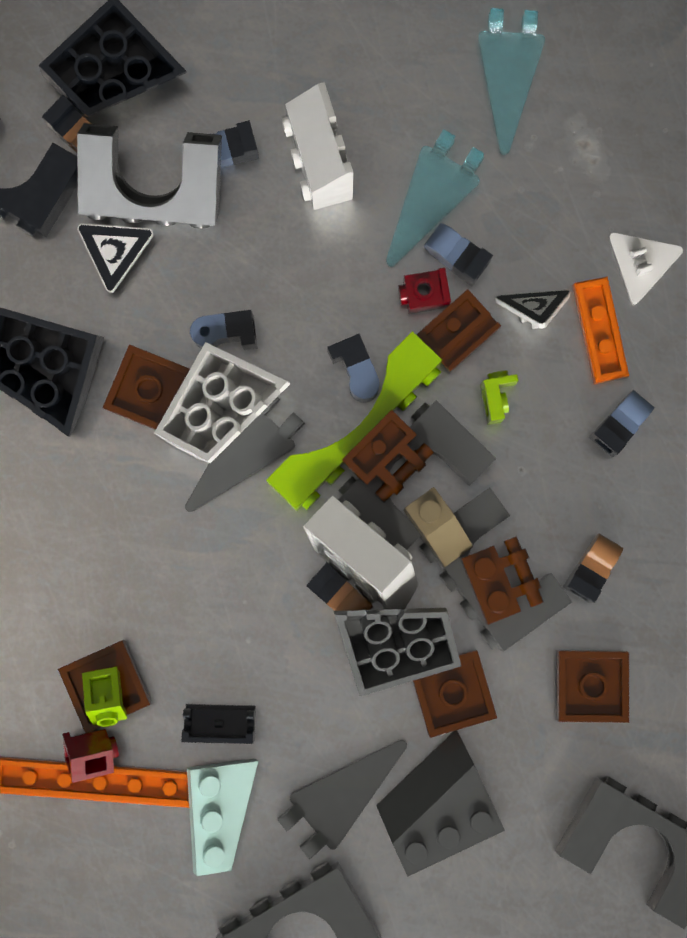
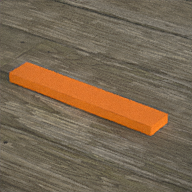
[0,756,189,808]

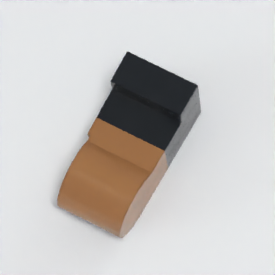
[42,95,92,153]
[563,533,623,603]
[306,562,374,611]

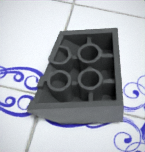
[334,608,461,696]
[376,730,505,877]

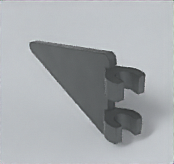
[185,397,305,512]
[277,740,407,859]

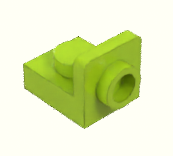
[480,370,519,425]
[82,667,127,727]

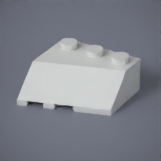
[281,82,353,210]
[154,342,290,463]
[303,496,418,609]

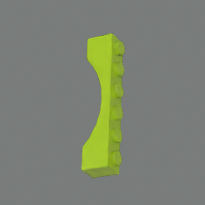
[266,331,442,511]

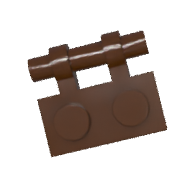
[342,410,434,503]
[460,536,544,625]

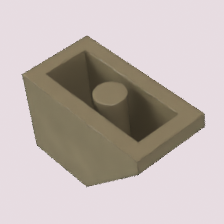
[403,487,473,567]

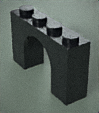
[0,118,78,237]

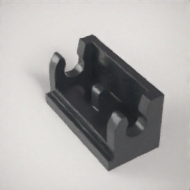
[181,704,256,744]

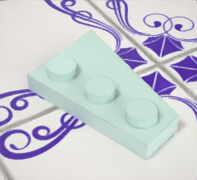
[187,759,258,876]

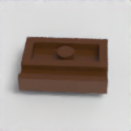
[417,289,501,373]

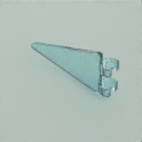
[478,8,545,155]
[386,129,485,267]

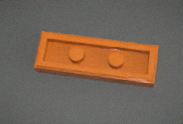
[572,276,629,384]

